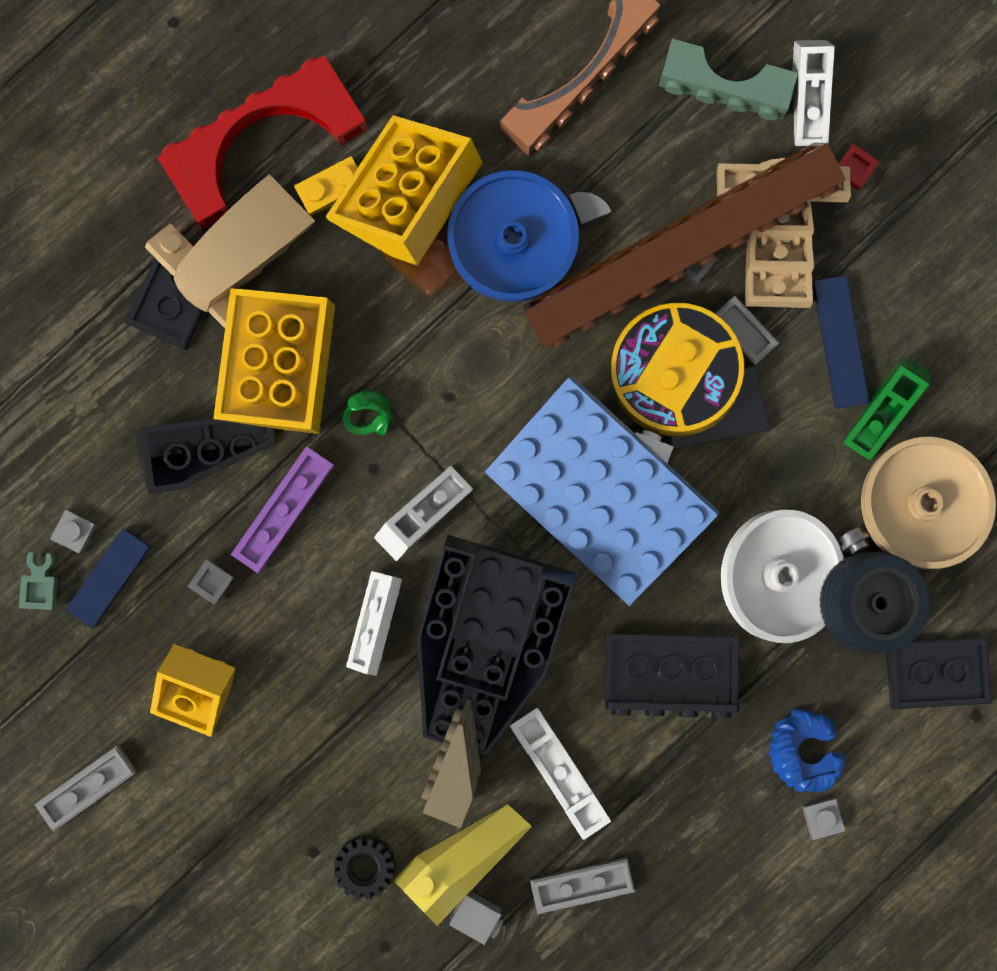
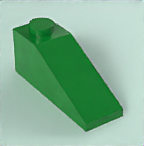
[843,355,930,461]

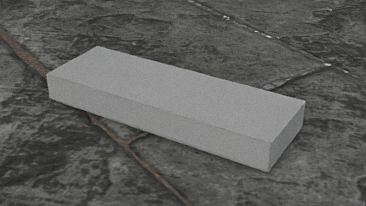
[34,745,137,832]
[530,857,635,914]

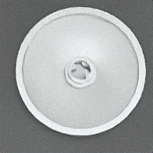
[721,509,844,643]

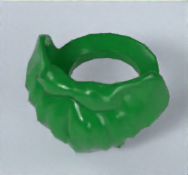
[343,389,392,436]

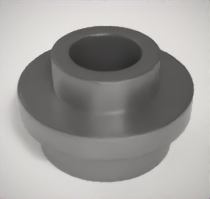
[840,526,872,555]

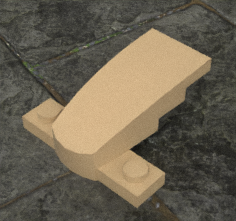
[717,158,851,308]
[145,174,315,328]

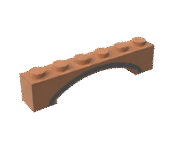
[500,0,660,156]

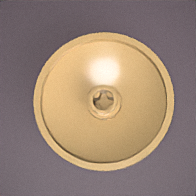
[861,437,996,570]

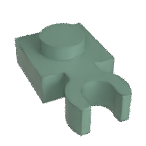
[19,552,58,610]

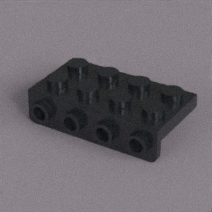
[604,634,740,718]

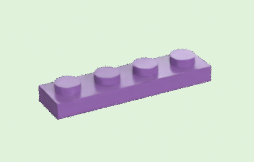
[231,446,334,573]

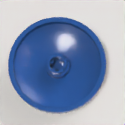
[448,170,579,302]

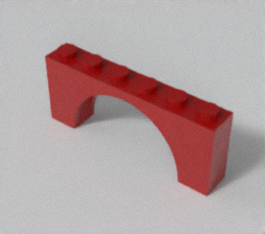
[157,55,368,230]

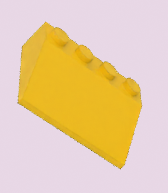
[326,115,483,266]
[213,288,335,434]

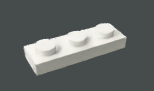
[346,571,402,676]

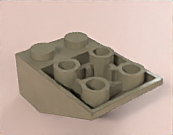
[421,699,481,828]

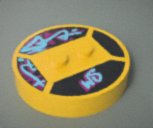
[611,303,744,437]

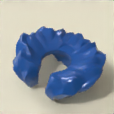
[768,709,846,793]

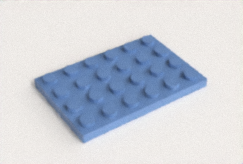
[485,375,720,606]

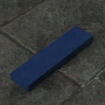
[812,275,869,409]

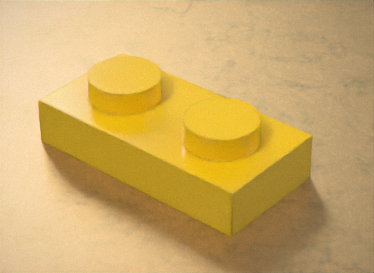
[294,156,357,216]

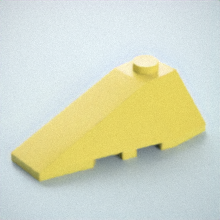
[393,804,531,926]

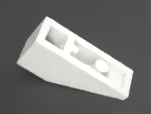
[793,40,835,146]
[374,466,473,561]

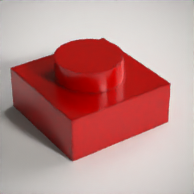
[838,144,879,191]

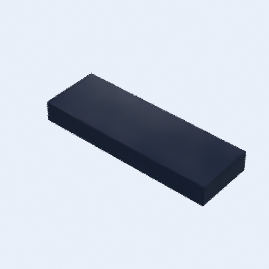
[65,528,151,628]

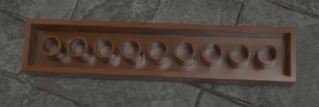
[523,142,846,348]

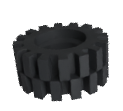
[333,835,396,900]

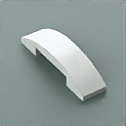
[510,708,611,840]

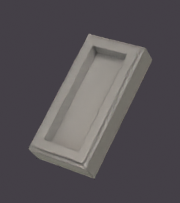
[715,296,779,366]

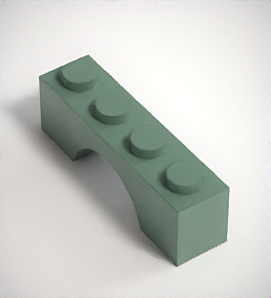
[659,39,798,120]

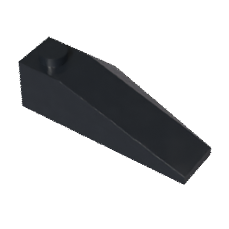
[134,418,275,494]

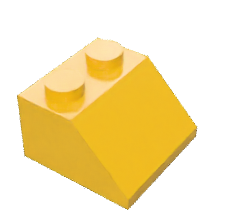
[150,644,236,737]

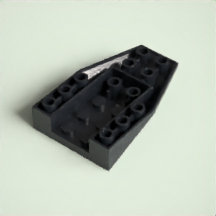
[417,535,576,756]

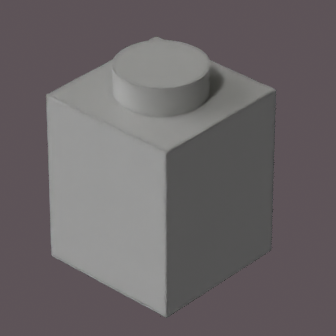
[449,891,503,945]

